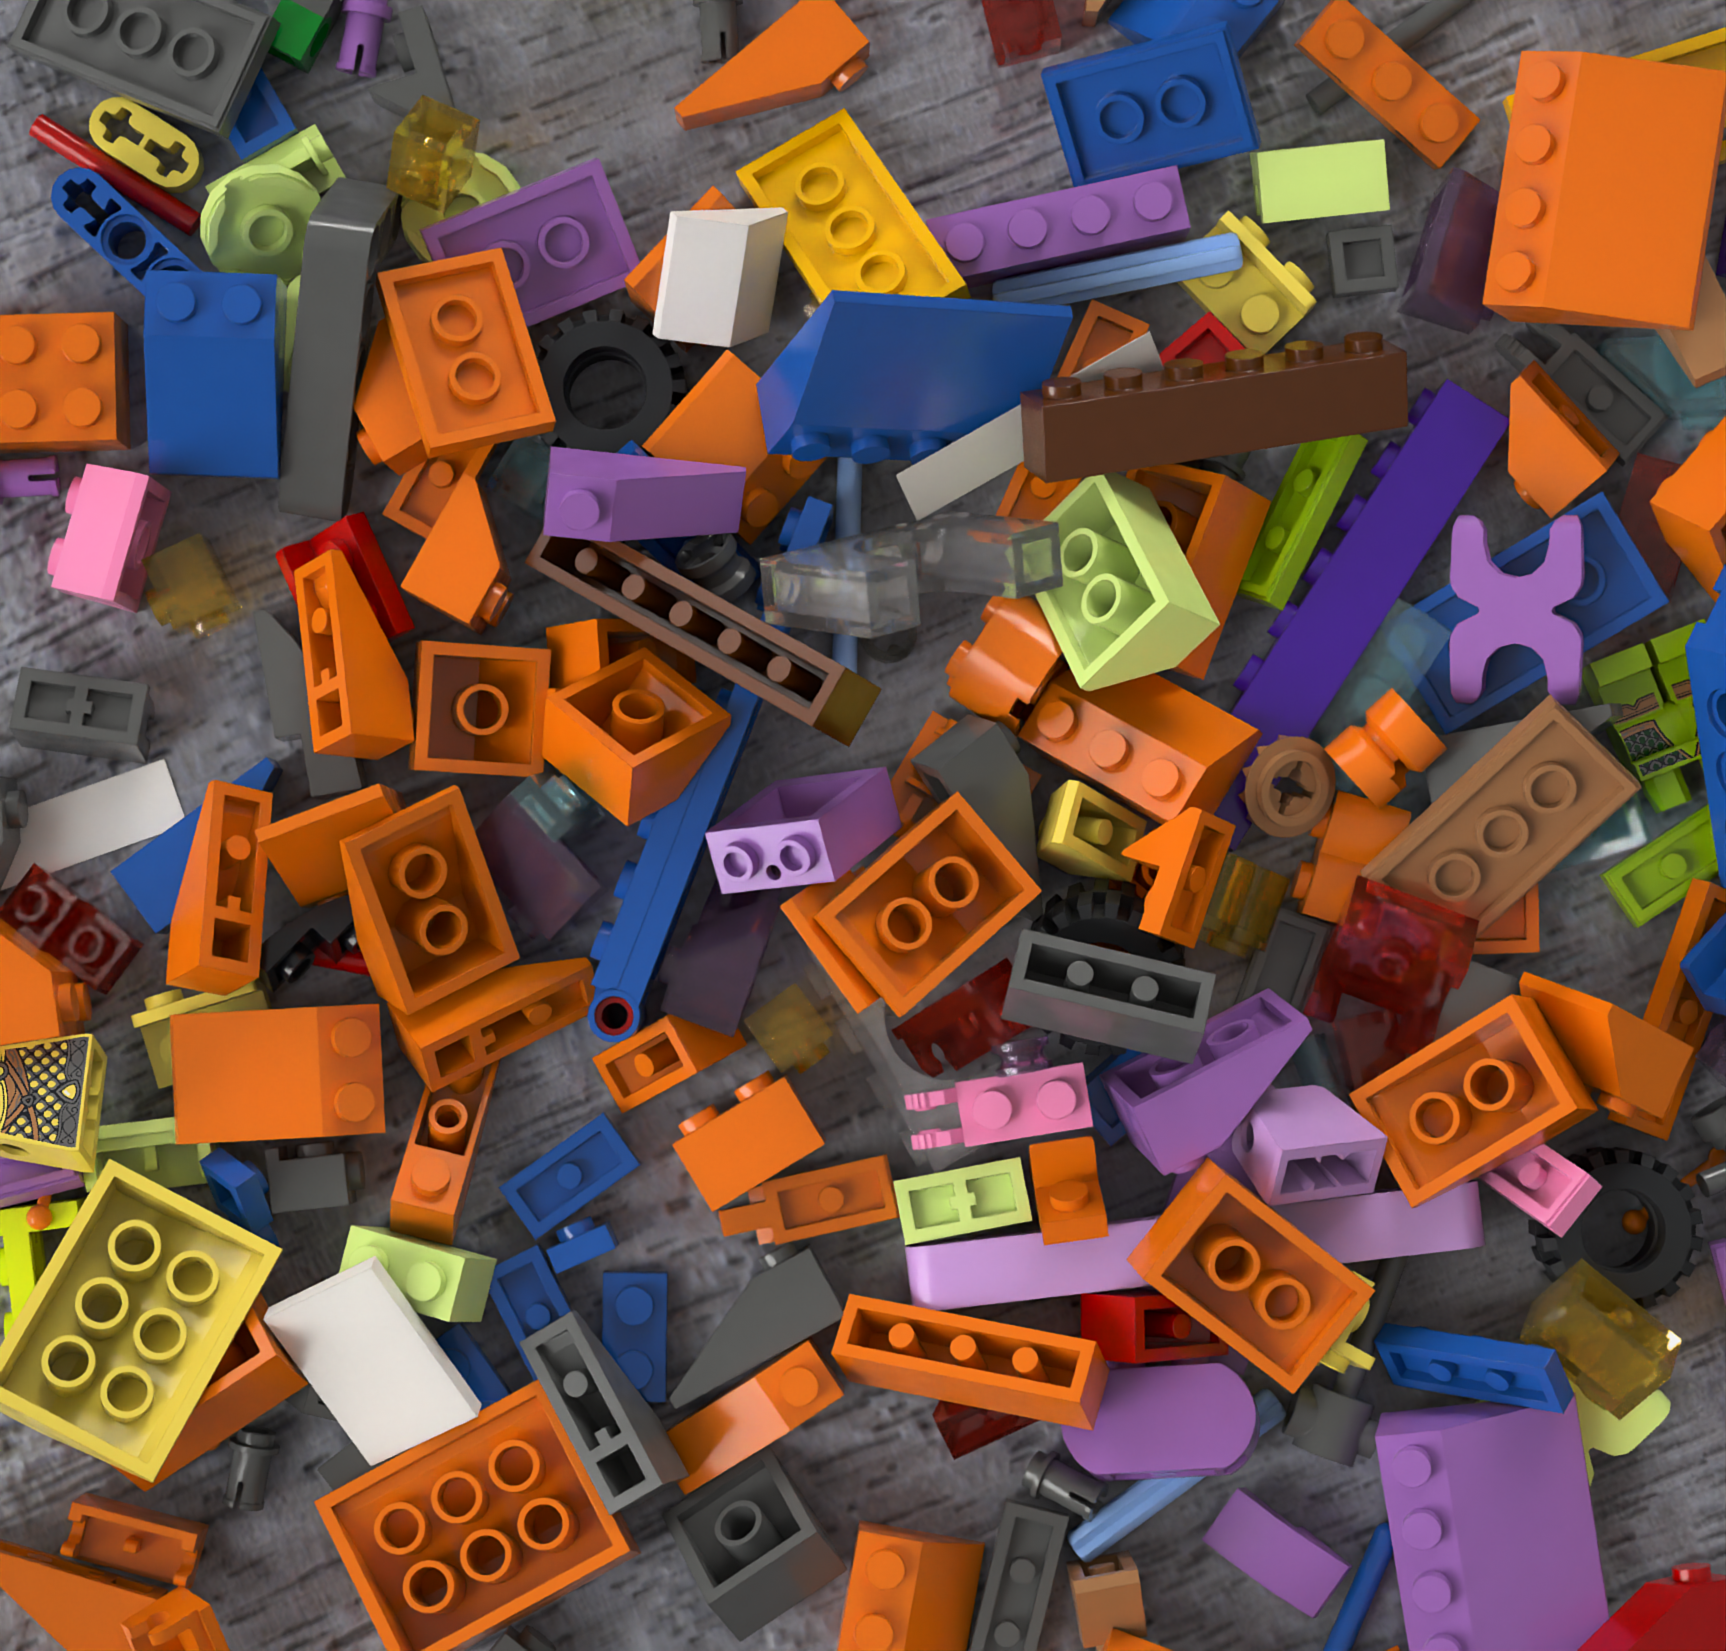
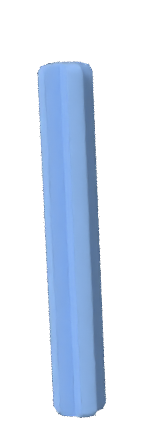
[992,232,1243,305]
[1067,1389,1286,1562]

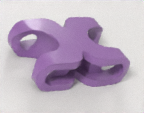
[1449,515,1585,705]

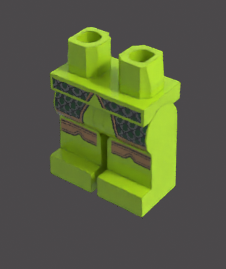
[1582,619,1706,814]

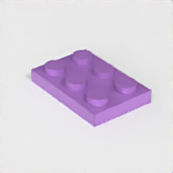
[419,158,640,327]

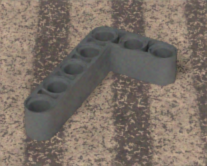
[278,177,403,522]

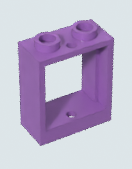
[705,767,902,894]

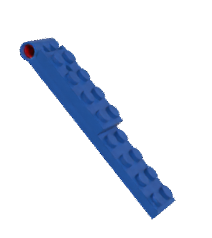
[588,496,833,1042]

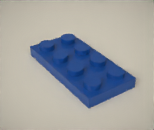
[1380,491,1670,735]

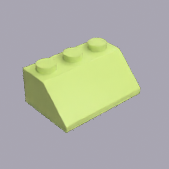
[1013,472,1220,691]

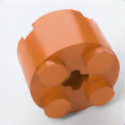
[944,587,1069,738]

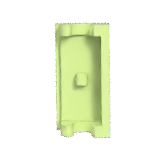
[1250,139,1390,223]
[83,1117,220,1193]
[893,1157,1033,1246]

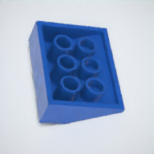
[756,290,1073,465]

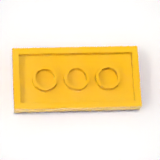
[735,108,971,305]

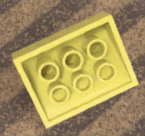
[0,1159,283,1483]

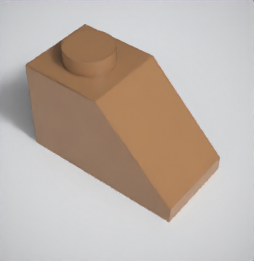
[1066,1550,1148,1651]

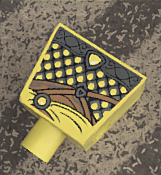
[0,1034,108,1173]

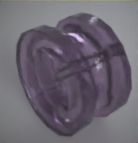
[991,1035,1054,1078]

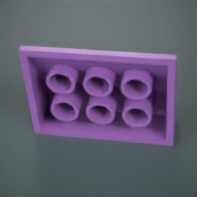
[1375,1393,1610,1651]

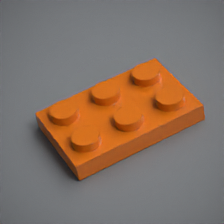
[375,247,556,458]

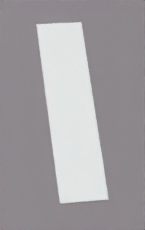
[896,331,1164,521]
[0,759,185,891]

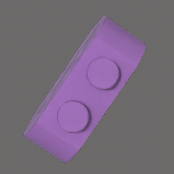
[1061,1357,1260,1482]

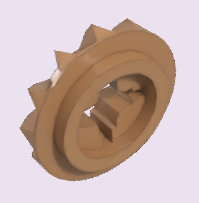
[1238,735,1336,838]

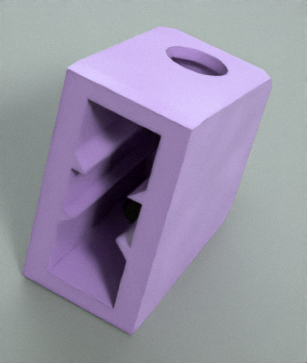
[1232,1084,1388,1206]

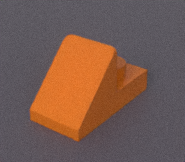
[1121,807,1236,949]
[1029,1136,1109,1246]

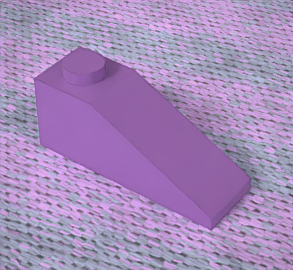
[543,446,746,542]

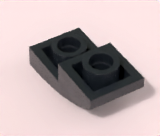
[257,894,361,993]

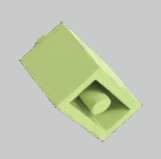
[339,1225,497,1322]

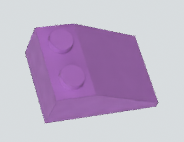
[1099,988,1313,1176]

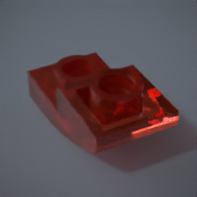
[0,863,144,995]

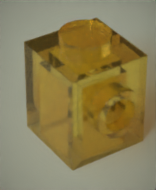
[386,95,480,214]
[141,533,241,639]
[743,982,834,1075]

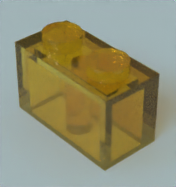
[1519,1258,1682,1420]

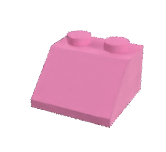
[47,464,172,613]

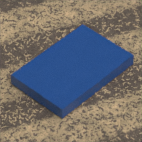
[1041,20,1261,187]

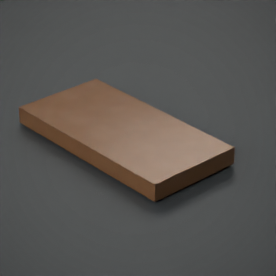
[1360,694,1642,962]

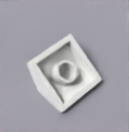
[652,207,788,347]

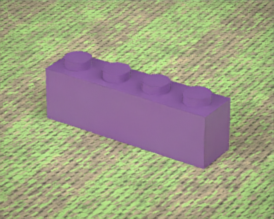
[926,165,1191,289]

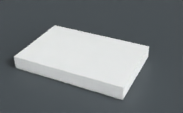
[263,1256,482,1466]

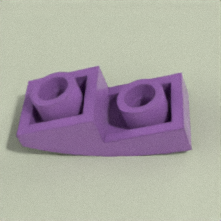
[1201,1487,1353,1618]

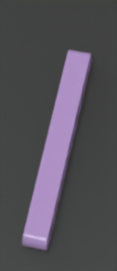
[905,1180,1486,1310]

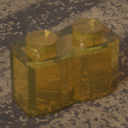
[1197,852,1291,959]

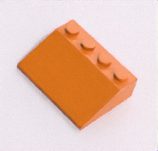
[1482,51,1726,331]
[314,1379,641,1651]

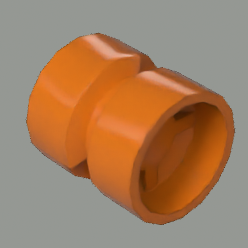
[1324,688,1448,810]

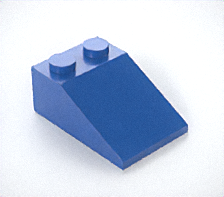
[143,270,287,479]

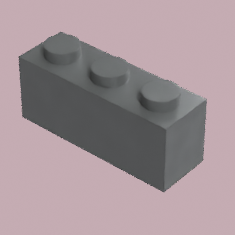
[1001,928,1216,1064]

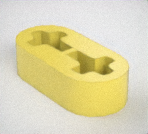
[89,97,204,193]

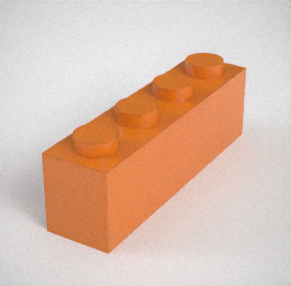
[831,1294,1110,1431]

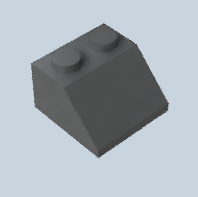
[662,1445,848,1642]

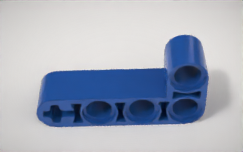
[51,167,203,296]

